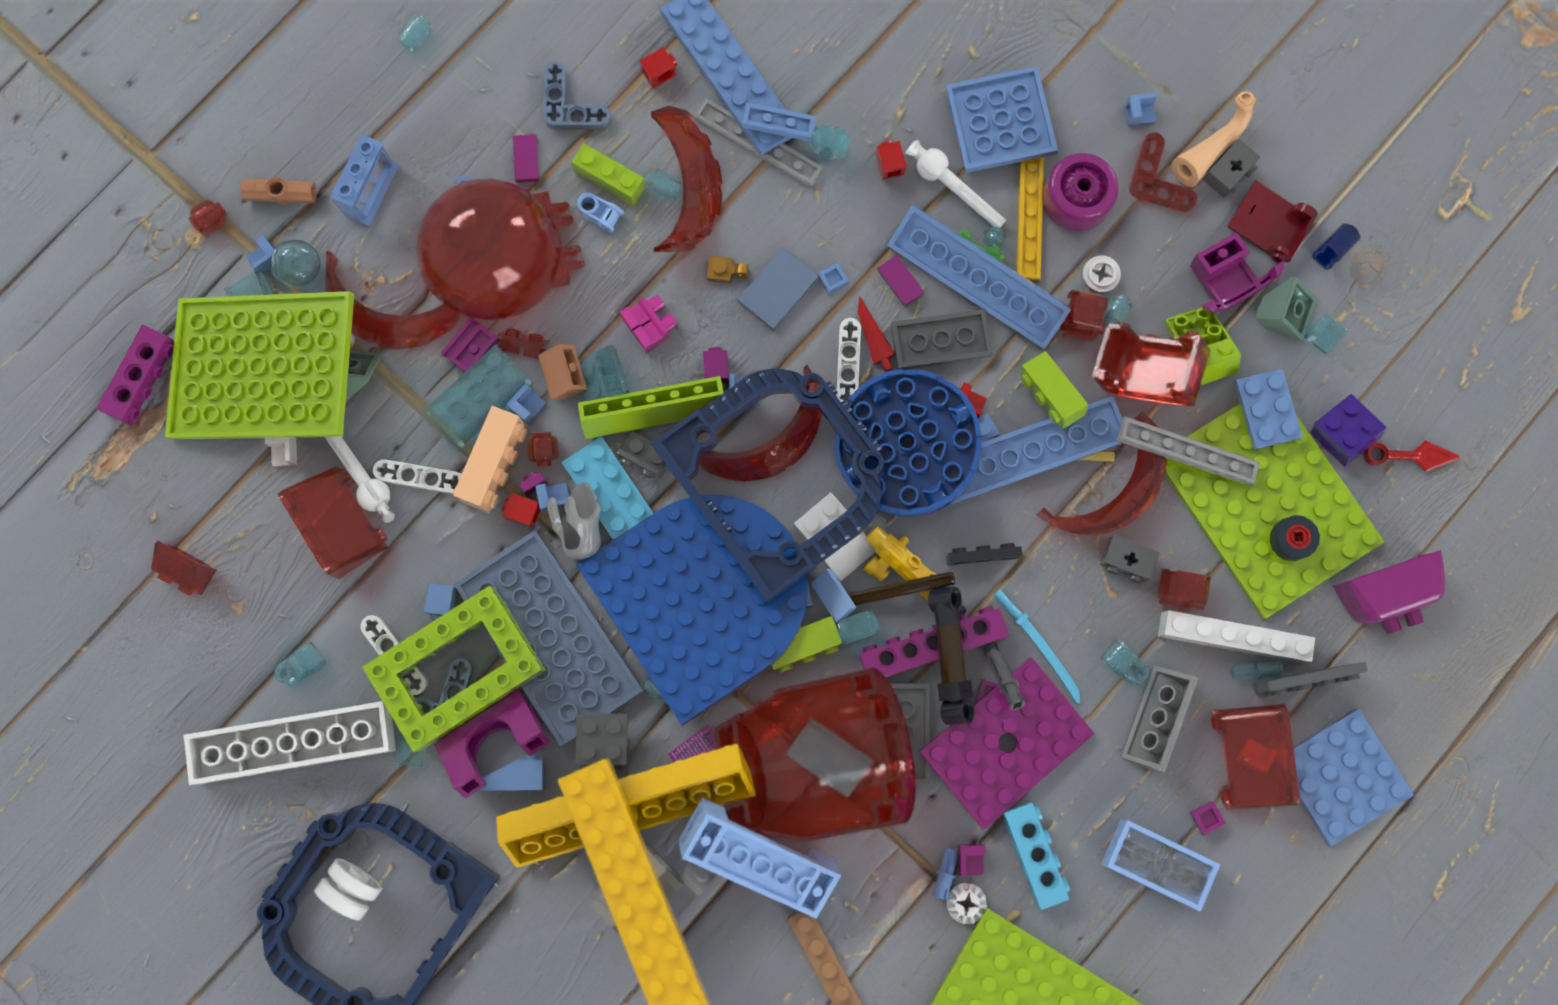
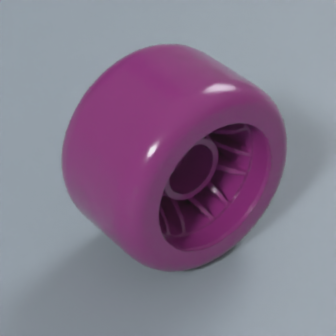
[1043,153,1118,231]

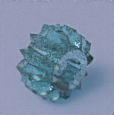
[810,124,850,160]
[837,611,879,645]

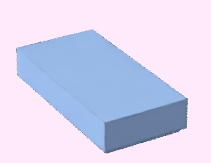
[811,569,857,623]

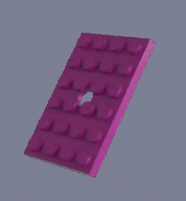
[919,657,1094,830]

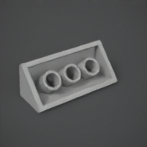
[1121,666,1198,772]

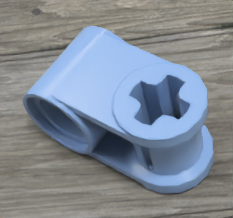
[577,193,624,233]

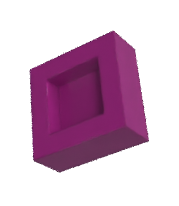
[519,472,548,496]
[1189,801,1226,835]

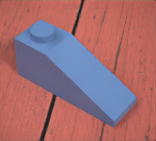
[478,755,546,791]

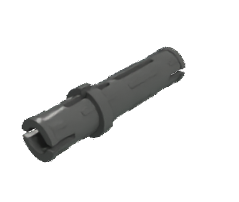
[983,642,1025,710]

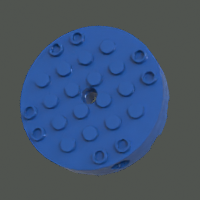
[834,369,982,517]

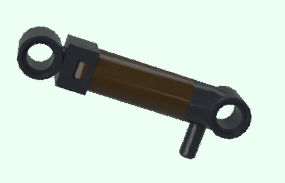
[928,586,975,725]

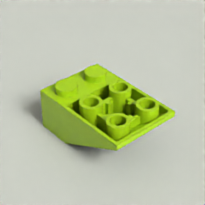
[1165,307,1241,387]

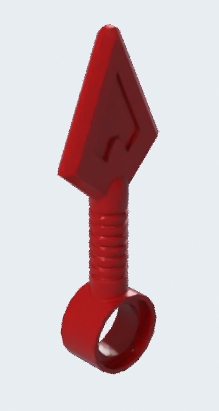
[1363,440,1459,472]

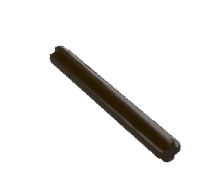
[847,572,956,605]

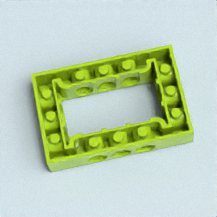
[362,586,547,752]

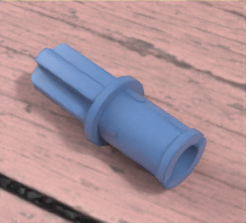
[932,848,959,900]

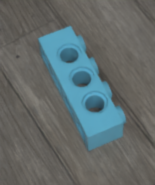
[1002,802,1070,910]

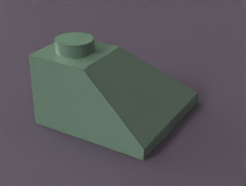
[1256,276,1317,341]
[346,350,381,400]

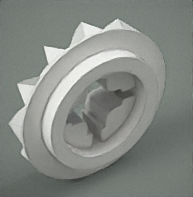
[1083,256,1121,293]
[947,883,987,924]

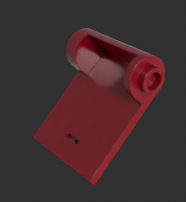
[1226,180,1318,263]

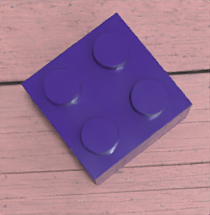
[1310,394,1387,467]

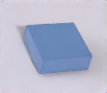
[817,262,849,295]

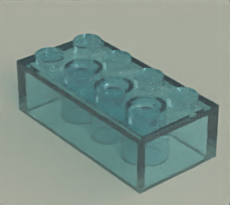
[424,345,533,449]

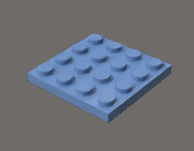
[946,66,1058,173]
[1274,709,1414,846]

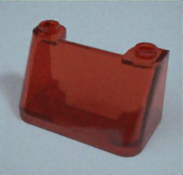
[278,466,389,579]
[1211,704,1300,810]

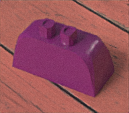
[1333,550,1445,634]

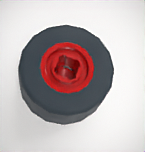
[1270,515,1320,561]

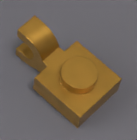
[707,256,749,283]

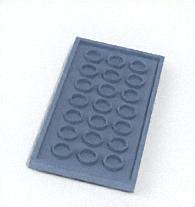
[453,530,644,747]

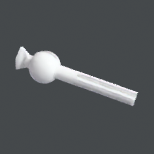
[905,140,1006,230]
[324,437,395,523]

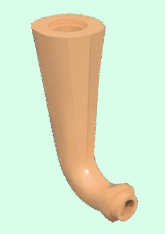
[1172,92,1256,187]

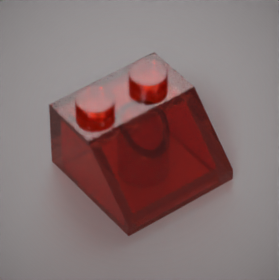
[151,540,217,596]

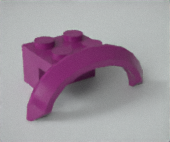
[1190,233,1285,312]

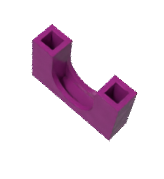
[434,689,551,799]

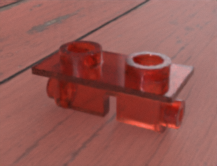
[498,328,550,360]

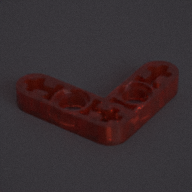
[1129,132,1198,212]

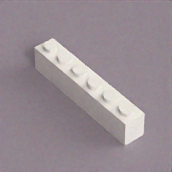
[1158,610,1315,663]

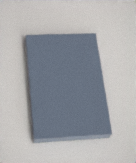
[737,247,819,330]

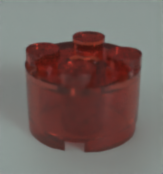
[1061,290,1108,342]
[1157,569,1211,610]

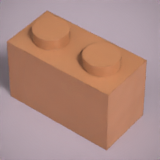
[538,344,588,400]

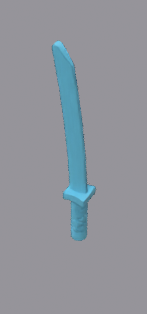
[993,589,1080,704]

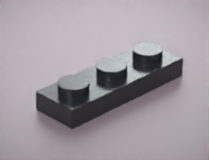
[946,543,1023,566]

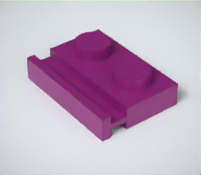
[441,317,499,376]

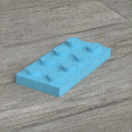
[561,436,654,540]

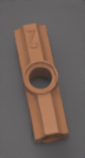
[240,177,317,205]

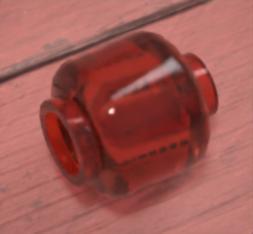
[188,200,227,235]
[527,432,559,467]

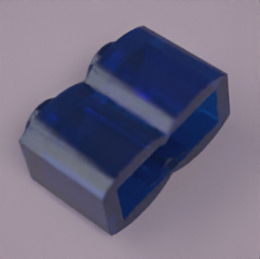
[1312,223,1361,269]

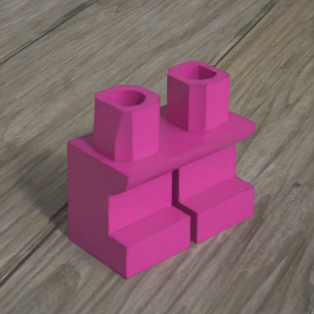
[620,295,678,354]

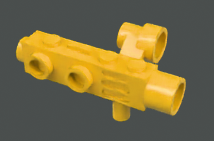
[863,525,936,601]

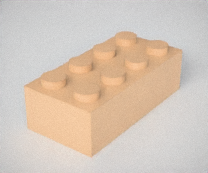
[453,406,527,513]

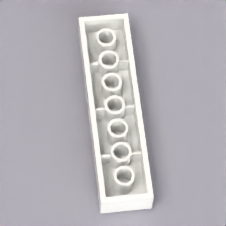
[184,701,396,785]

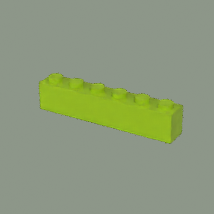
[578,376,724,439]

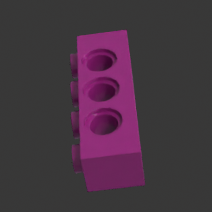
[96,324,174,426]

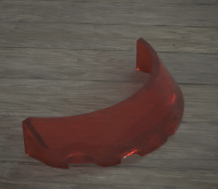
[651,106,722,252]
[325,251,465,350]
[699,365,822,482]
[1036,411,1166,535]

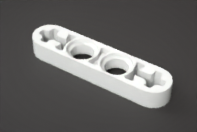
[836,318,861,402]
[373,460,462,494]
[361,615,428,695]

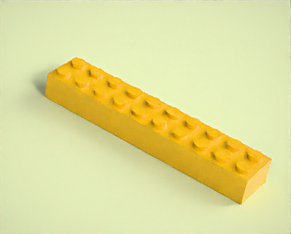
[496,743,756,868]
[558,758,710,1005]

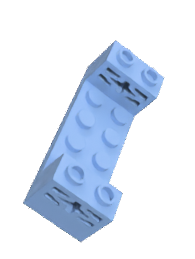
[678,798,841,918]

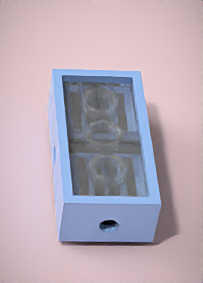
[1101,819,1220,912]

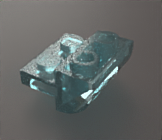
[579,345,630,401]

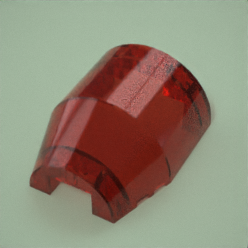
[714,667,916,842]

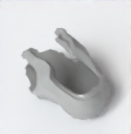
[547,483,602,560]

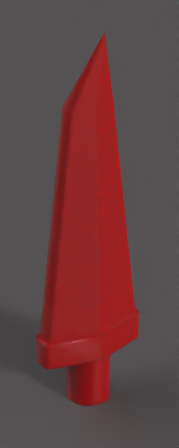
[857,297,895,372]

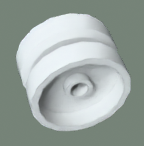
[314,858,382,921]

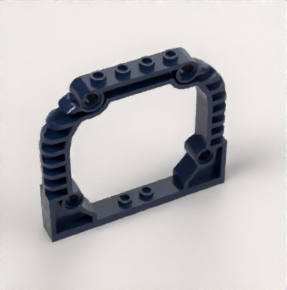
[651,368,884,603]
[257,803,500,1005]

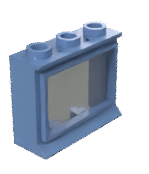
[330,134,399,226]

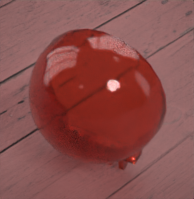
[416,178,585,321]

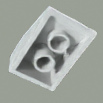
[794,492,875,582]

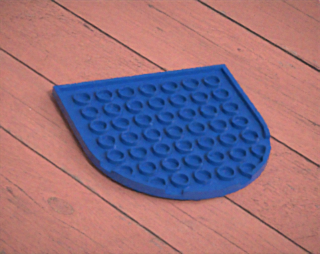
[576,495,808,726]

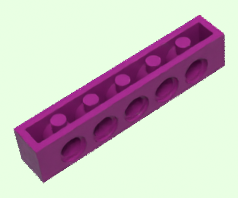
[859,606,1009,683]

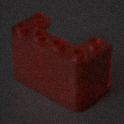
[1092,322,1211,406]

